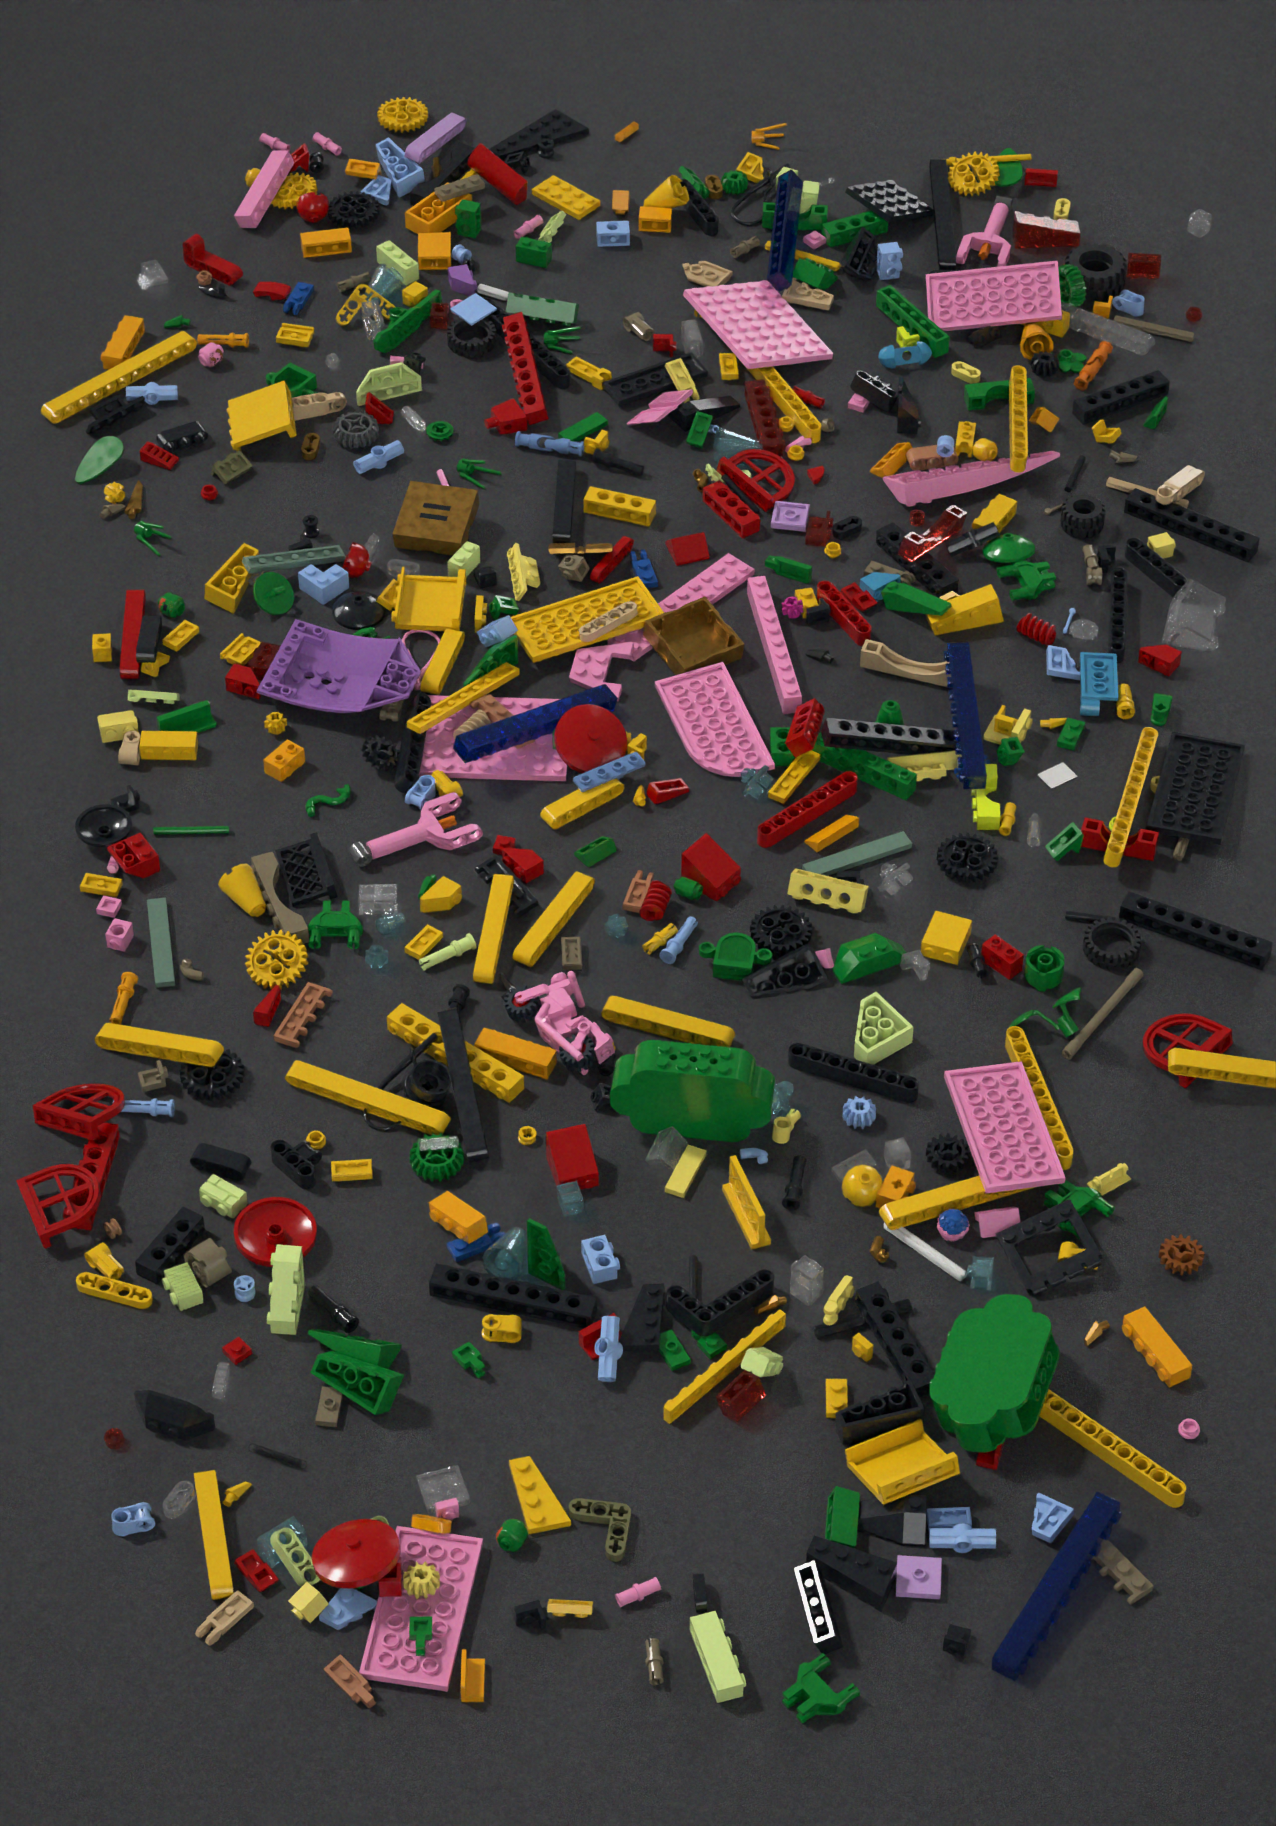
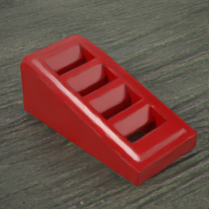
[140,441,179,470]
[647,778,690,804]
[253,985,281,1027]

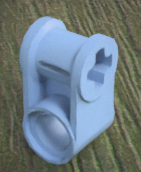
[1112,289,1145,317]
[405,775,436,810]
[112,1502,155,1536]

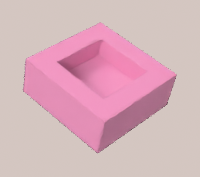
[803,231,826,249]
[848,393,870,413]
[96,895,122,918]
[435,1498,459,1520]

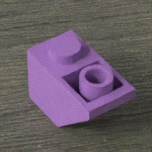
[448,264,477,297]

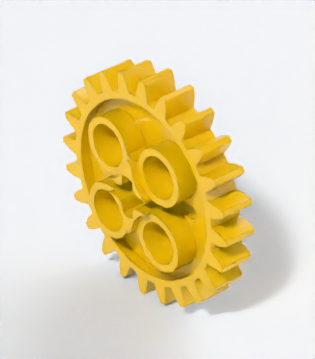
[377,97,428,133]
[948,151,1000,197]
[270,172,318,209]
[245,930,308,990]

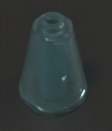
[363,264,404,309]
[713,427,762,462]
[482,1227,527,1280]

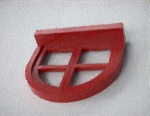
[716,449,795,512]
[1143,1014,1233,1088]
[32,1084,125,1140]
[16,1164,101,1249]

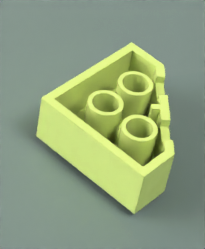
[854,992,913,1065]
[267,1245,305,1335]

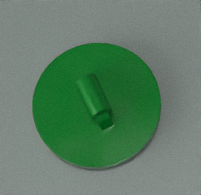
[253,572,294,615]

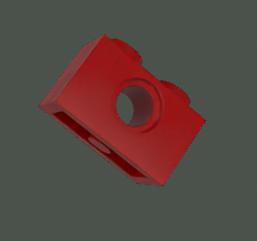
[981,934,1024,980]

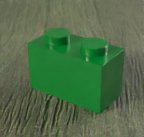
[516,237,552,268]

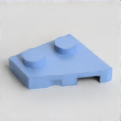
[361,175,392,206]
[1046,645,1080,680]
[1032,1493,1074,1543]
[319,1588,377,1630]

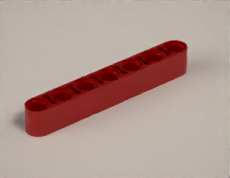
[120,590,146,679]
[757,771,858,848]

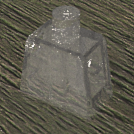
[362,300,384,340]

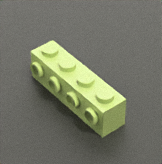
[690,1611,746,1703]

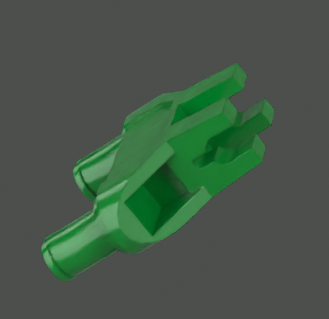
[997,560,1056,601]
[307,901,363,949]
[1044,1180,1115,1240]
[782,1653,860,1723]

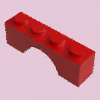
[1081,817,1159,861]

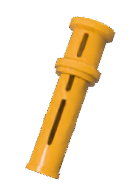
[197,333,249,348]
[109,972,139,1025]

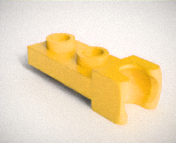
[566,356,612,390]
[955,421,976,458]

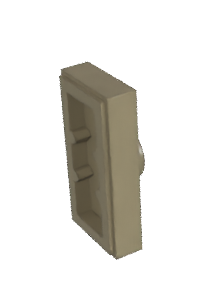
[561,937,582,970]
[315,1386,343,1427]

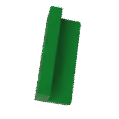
[156,700,217,733]
[825,1486,860,1548]

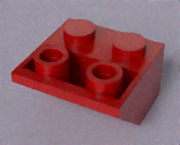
[107,833,160,878]

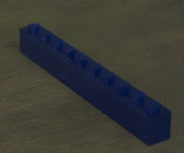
[767,169,803,292]
[943,642,987,789]
[453,684,618,763]
[992,1491,1122,1681]

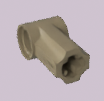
[622,312,654,341]

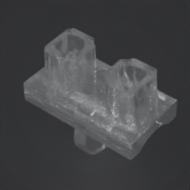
[878,862,913,896]

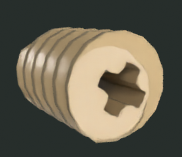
[453,709,492,747]

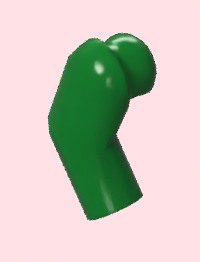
[352,627,378,638]

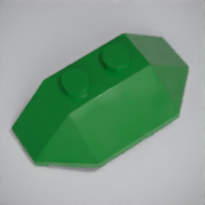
[832,933,910,984]

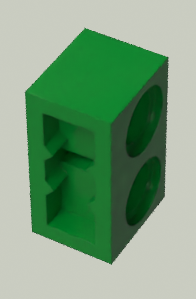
[455,199,481,238]
[770,727,795,766]

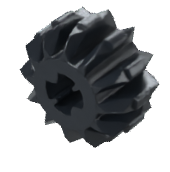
[1030,351,1059,377]

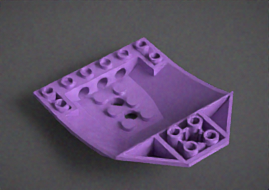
[257,619,421,713]

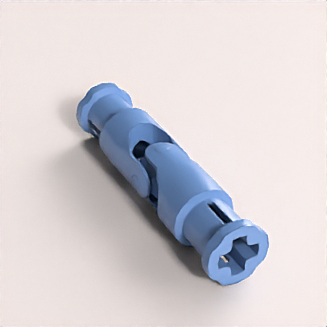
[515,431,584,457]

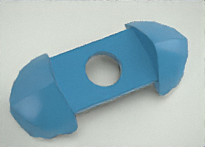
[878,341,932,369]

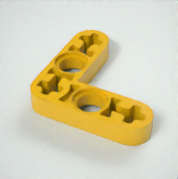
[336,284,395,326]

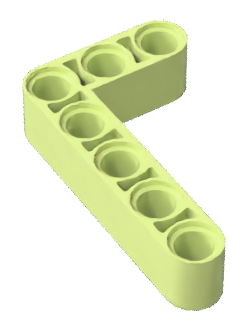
[270,1516,389,1587]

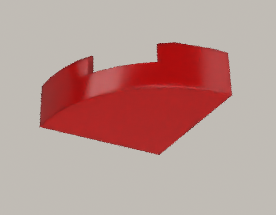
[807,466,824,484]

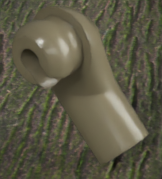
[180,959,204,981]

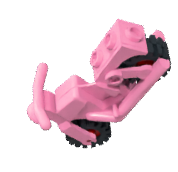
[504,971,615,1075]

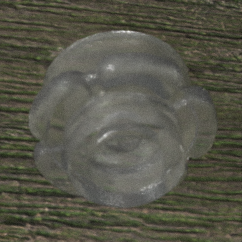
[325,353,341,368]

